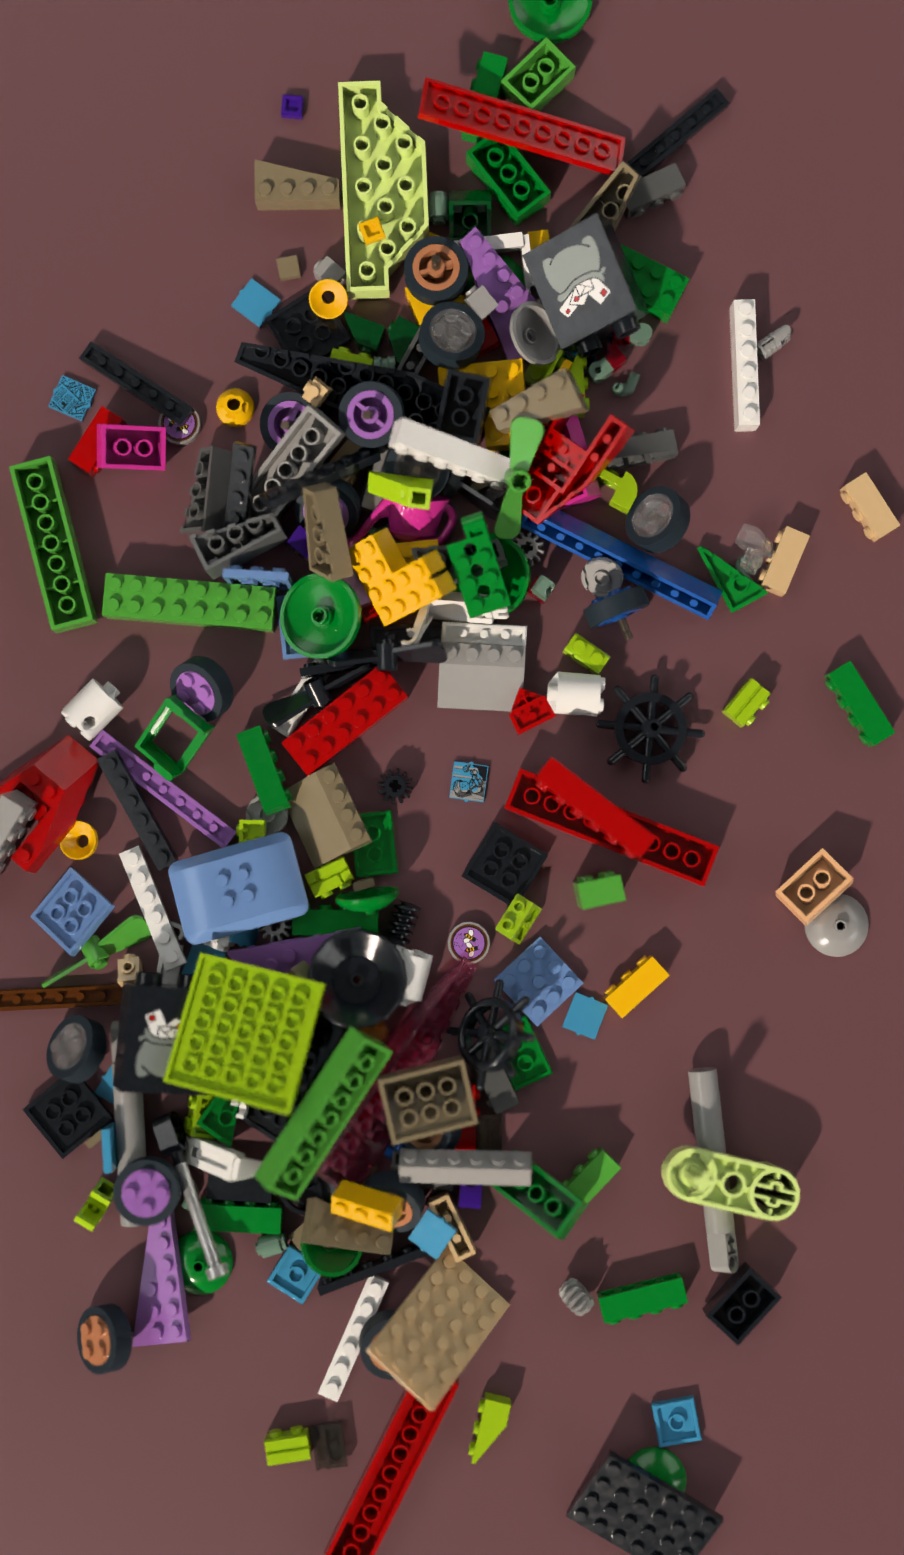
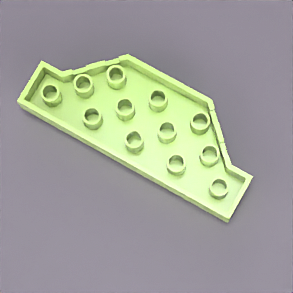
[338,81,429,300]

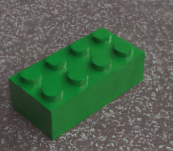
[466,138,551,227]
[620,243,690,323]
[491,1149,589,1240]

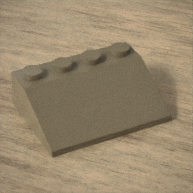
[288,763,373,869]
[377,1055,478,1145]

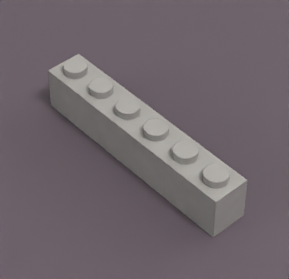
[399,1148,531,1186]

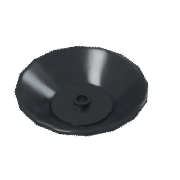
[307,929,407,1028]

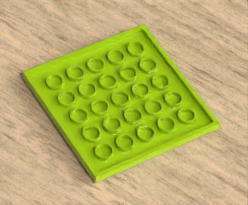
[163,952,326,1115]

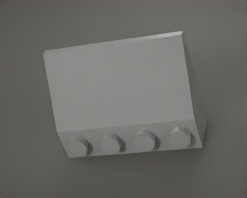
[437,642,526,712]

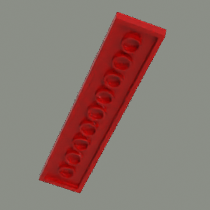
[417,77,626,175]

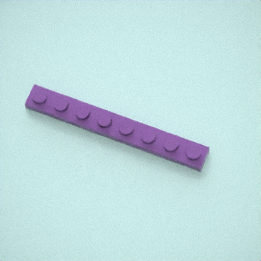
[89,730,236,848]

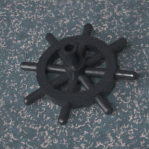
[595,674,705,784]
[447,979,535,1090]

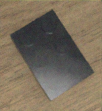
[436,369,493,444]
[702,1261,782,1346]

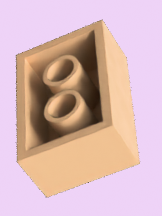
[775,848,853,926]

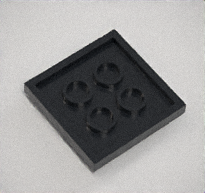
[265,290,352,357]
[461,822,548,905]
[22,1079,114,1159]

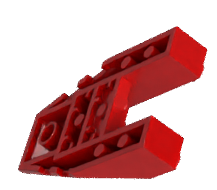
[514,393,635,525]
[0,735,99,874]

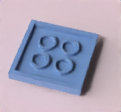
[223,565,295,590]
[30,867,115,957]
[493,936,583,1027]

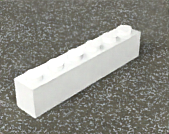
[729,299,760,432]
[389,418,510,490]

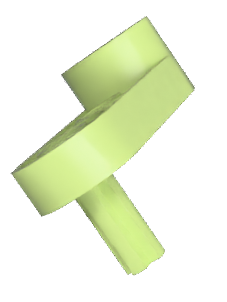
[661,1145,800,1221]

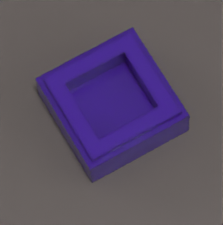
[281,94,304,120]

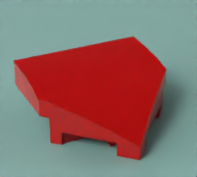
[509,688,556,735]

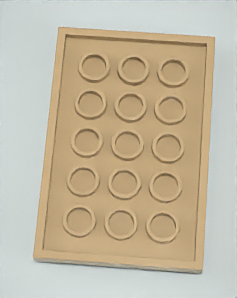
[365,1247,510,1411]

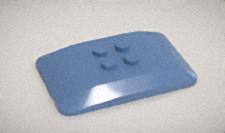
[168,832,309,945]

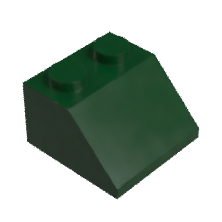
[449,190,491,241]

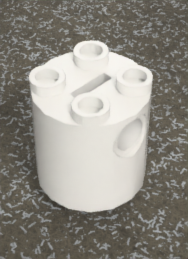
[547,671,605,717]
[61,678,124,741]
[394,944,433,1006]

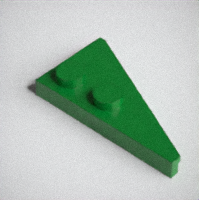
[697,546,769,613]
[196,1096,238,1148]

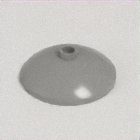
[510,301,561,365]
[804,894,869,957]

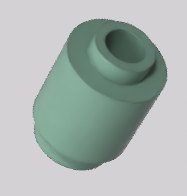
[428,191,449,225]
[255,1232,288,1259]

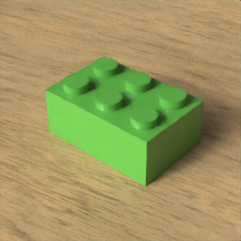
[500,37,576,111]
[573,870,626,910]

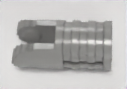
[757,324,791,361]

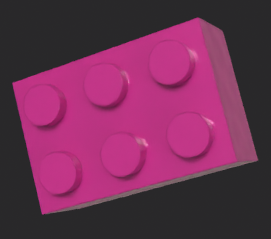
[97,424,166,471]

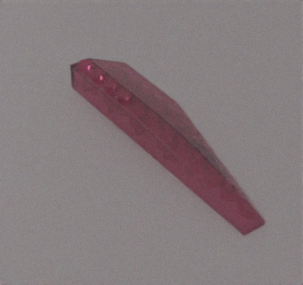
[315,956,477,1188]

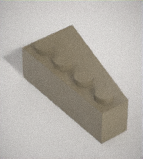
[254,159,341,211]
[568,161,642,230]
[489,368,589,434]
[302,482,354,582]
[301,1197,394,1255]

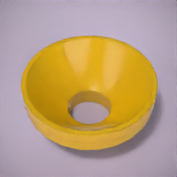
[309,279,348,319]
[216,388,255,427]
[60,821,98,860]

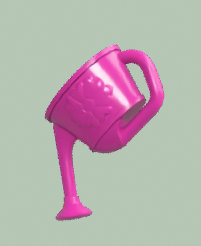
[347,494,457,548]

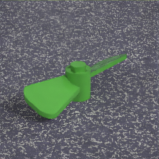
[494,417,544,539]
[41,915,151,988]

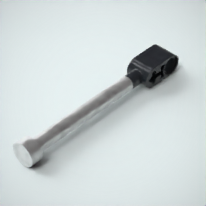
[152,1111,230,1281]

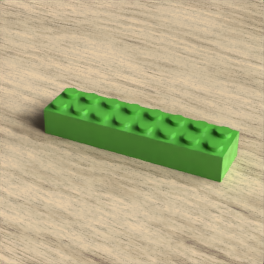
[9,456,98,634]
[102,573,278,633]
[254,1026,393,1201]

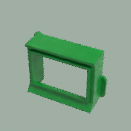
[134,694,215,781]

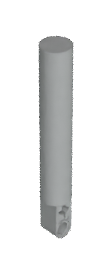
[110,1020,146,1227]
[688,1067,739,1274]

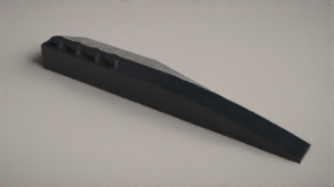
[234,342,491,446]

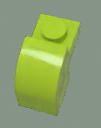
[598,469,637,515]
[74,1177,114,1232]

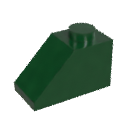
[344,312,386,356]
[387,315,420,367]

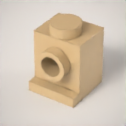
[302,376,333,407]
[117,954,143,988]

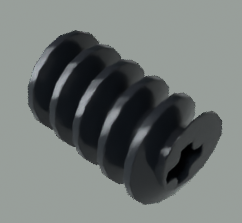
[385,900,421,947]

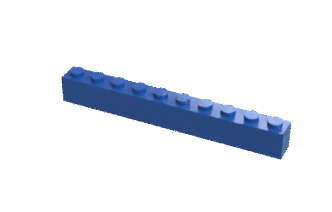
[521,510,722,620]

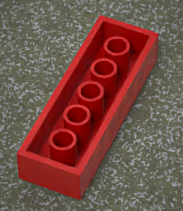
[281,667,409,776]
[534,757,656,859]

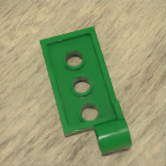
[446,511,511,618]

